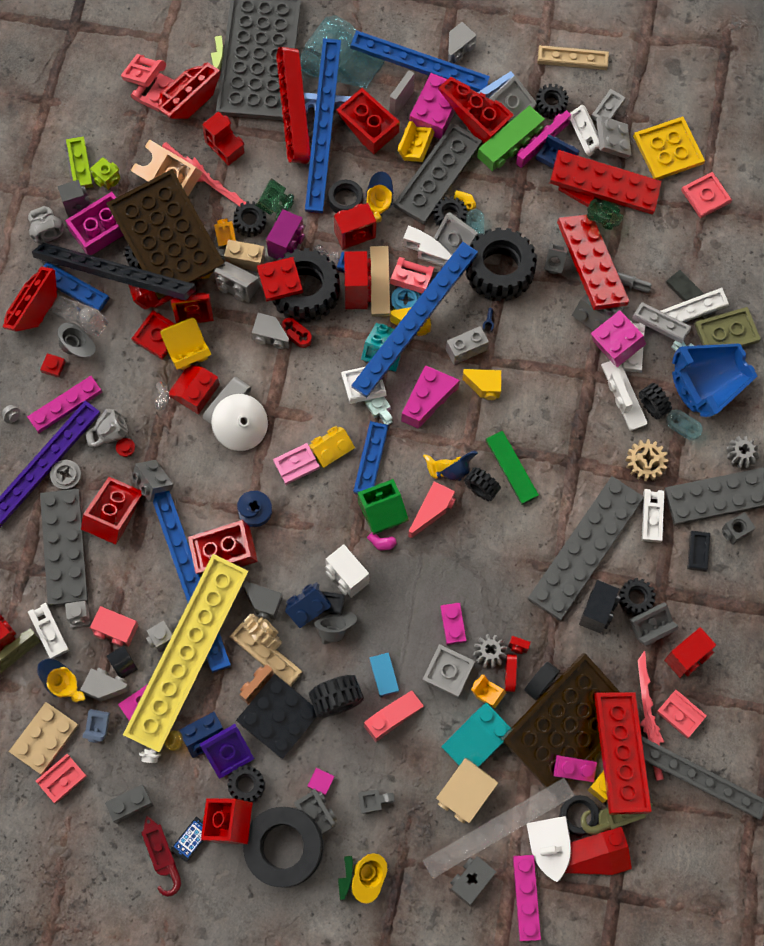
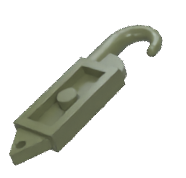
[581,803,653,835]

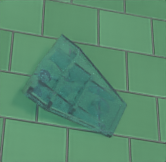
[300,15,385,88]

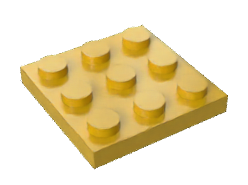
[633,116,705,180]

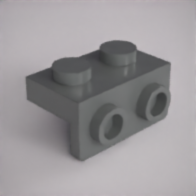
[132,460,173,502]
[630,602,679,646]
[294,788,337,834]

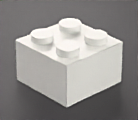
[325,544,369,598]

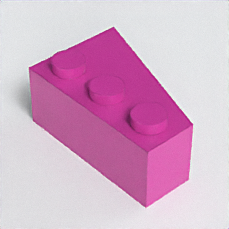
[401,365,460,429]

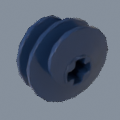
[237,491,272,528]

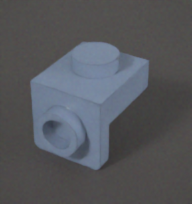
[83,709,110,743]

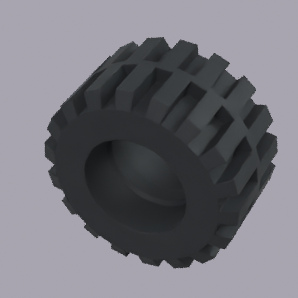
[309,675,364,717]

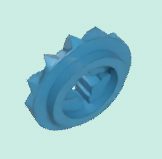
[391,287,420,310]

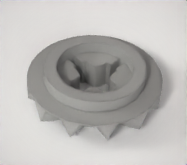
[50,460,81,490]

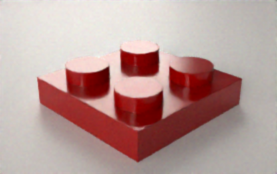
[257,257,303,302]

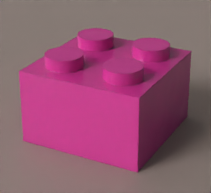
[590,310,646,367]

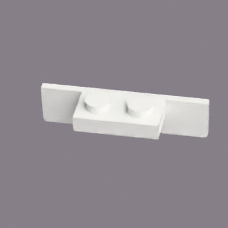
[601,361,647,431]

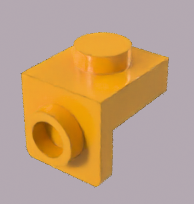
[471,674,506,709]

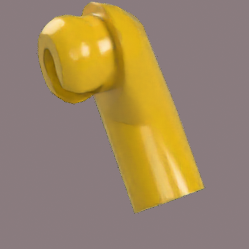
[454,190,476,212]

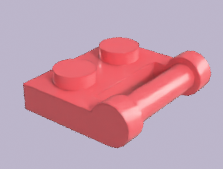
[121,54,166,87]
[131,67,174,112]
[390,257,435,293]

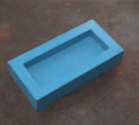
[369,653,399,697]

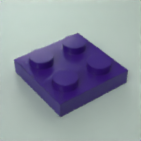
[200,724,255,779]

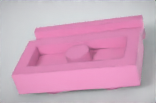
[273,443,320,485]

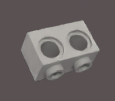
[446,326,489,365]

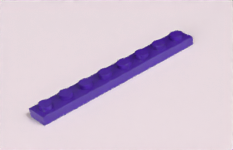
[0,400,101,527]

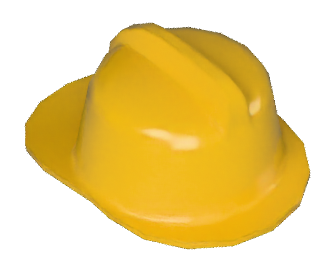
[352,853,388,904]

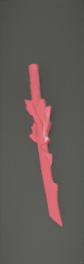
[162,142,246,207]
[638,651,664,781]

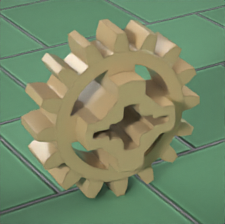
[626,439,668,481]
[244,614,282,650]

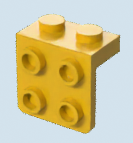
[160,317,212,370]

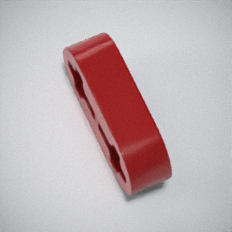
[281,318,312,348]
[504,654,517,692]

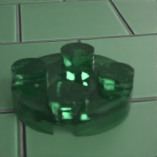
[587,199,624,230]

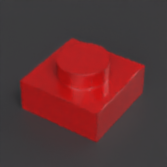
[40,353,66,378]
[508,636,531,654]

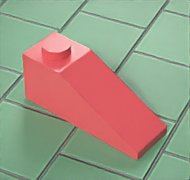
[408,482,456,538]
[364,691,424,742]

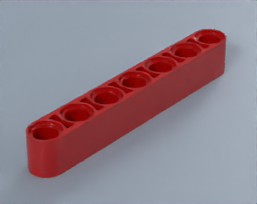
[276,46,310,164]

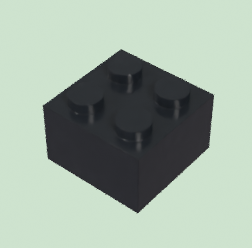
[579,580,621,634]

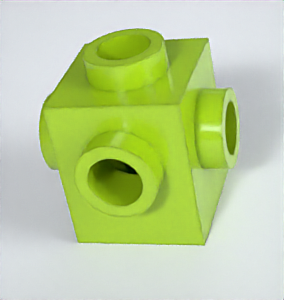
[90,157,121,190]

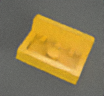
[398,121,435,162]
[309,426,355,468]

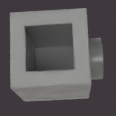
[146,621,172,652]

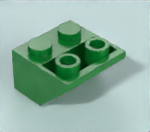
[357,479,409,535]

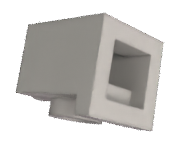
[65,601,91,628]

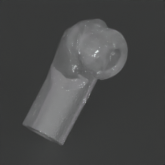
[313,245,339,262]
[154,382,170,411]

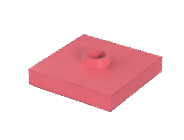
[681,172,732,219]

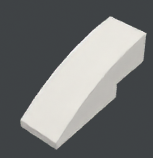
[403,225,452,267]

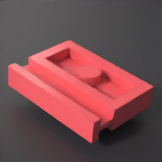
[657,690,707,739]
[36,754,87,804]

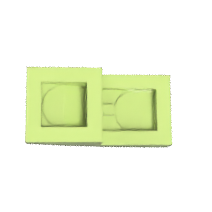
[211,36,224,72]

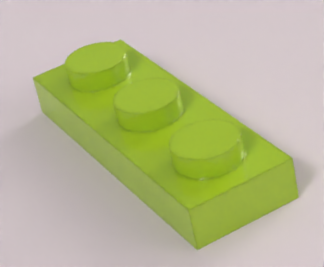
[66,136,93,188]

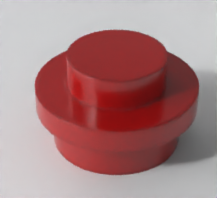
[116,438,135,457]

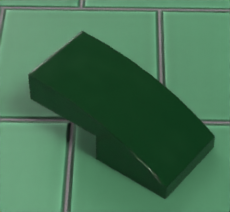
[338,856,353,901]

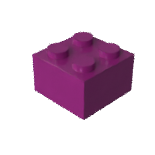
[266,209,305,260]

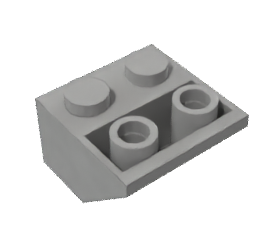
[214,262,260,303]

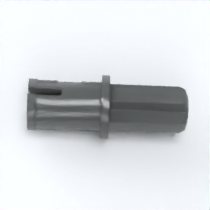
[617,271,652,293]

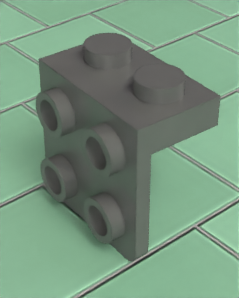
[572,294,625,331]

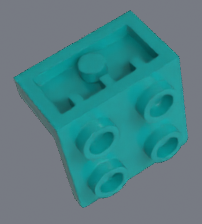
[361,323,402,372]

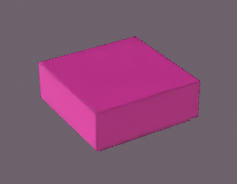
[307,768,335,796]

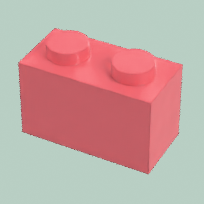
[90,606,139,647]

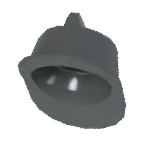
[57,322,96,358]
[314,611,357,645]

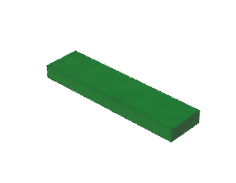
[486,431,539,505]

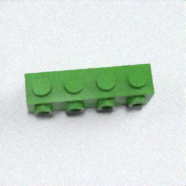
[477,105,545,171]

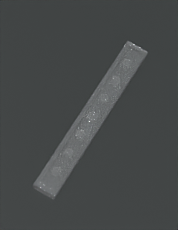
[422,778,575,879]

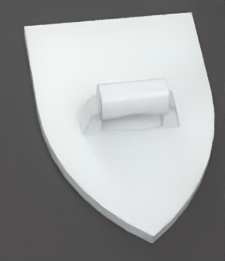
[527,816,571,882]

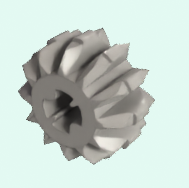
[726,436,759,468]
[473,634,507,668]

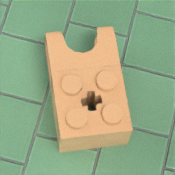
[131,140,203,196]

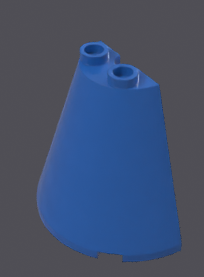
[672,343,757,417]

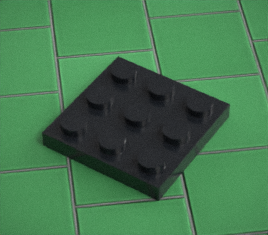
[236,673,317,759]

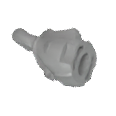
[28,206,63,243]
[85,409,128,448]

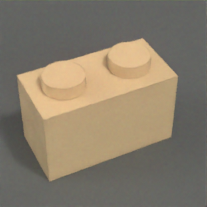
[224,240,265,272]

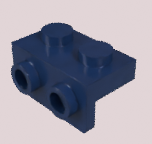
[536,135,580,168]
[285,582,331,628]
[178,712,224,758]

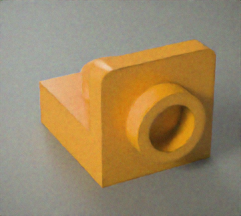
[214,219,236,247]

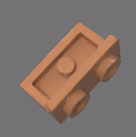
[240,664,274,705]

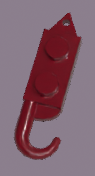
[141,816,181,897]

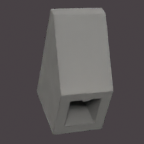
[448,22,477,63]
[252,313,290,349]
[81,668,130,702]

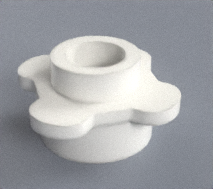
[139,748,161,763]

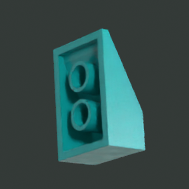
[441,702,511,767]

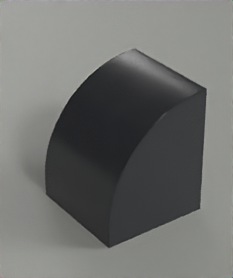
[106,646,138,678]

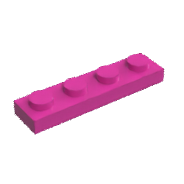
[516,110,572,168]
[27,376,102,434]
[513,855,541,942]

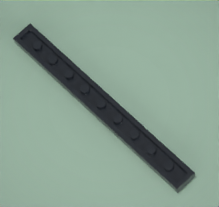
[32,242,196,301]

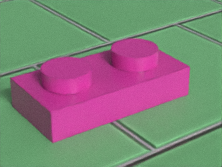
[440,603,466,645]
[554,755,597,782]

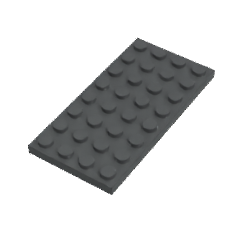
[216,0,301,120]

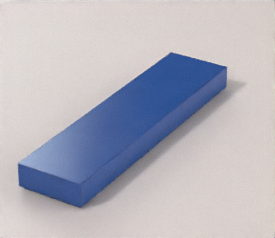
[43,262,110,313]
[353,421,389,494]

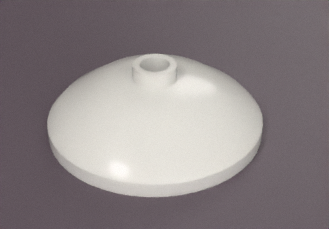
[211,394,268,451]

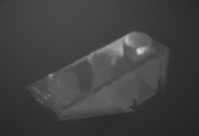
[50,296,109,337]

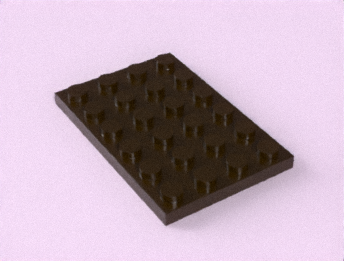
[106,169,225,300]
[501,653,621,798]

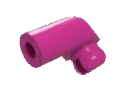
[367,533,397,551]

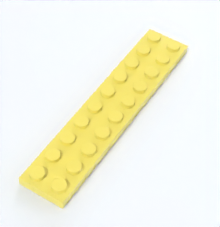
[123,554,248,752]

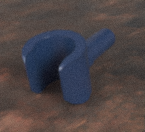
[482,308,494,332]

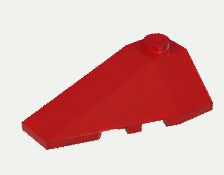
[438,76,514,144]
[565,827,632,875]

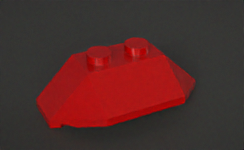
[158,62,221,119]
[2,266,57,332]

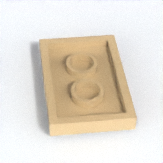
[9,702,79,775]

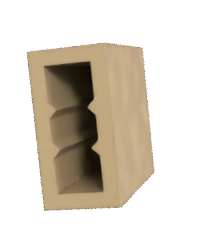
[436,758,499,823]

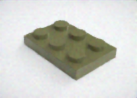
[694,307,761,347]

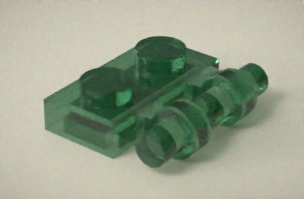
[256,178,294,220]

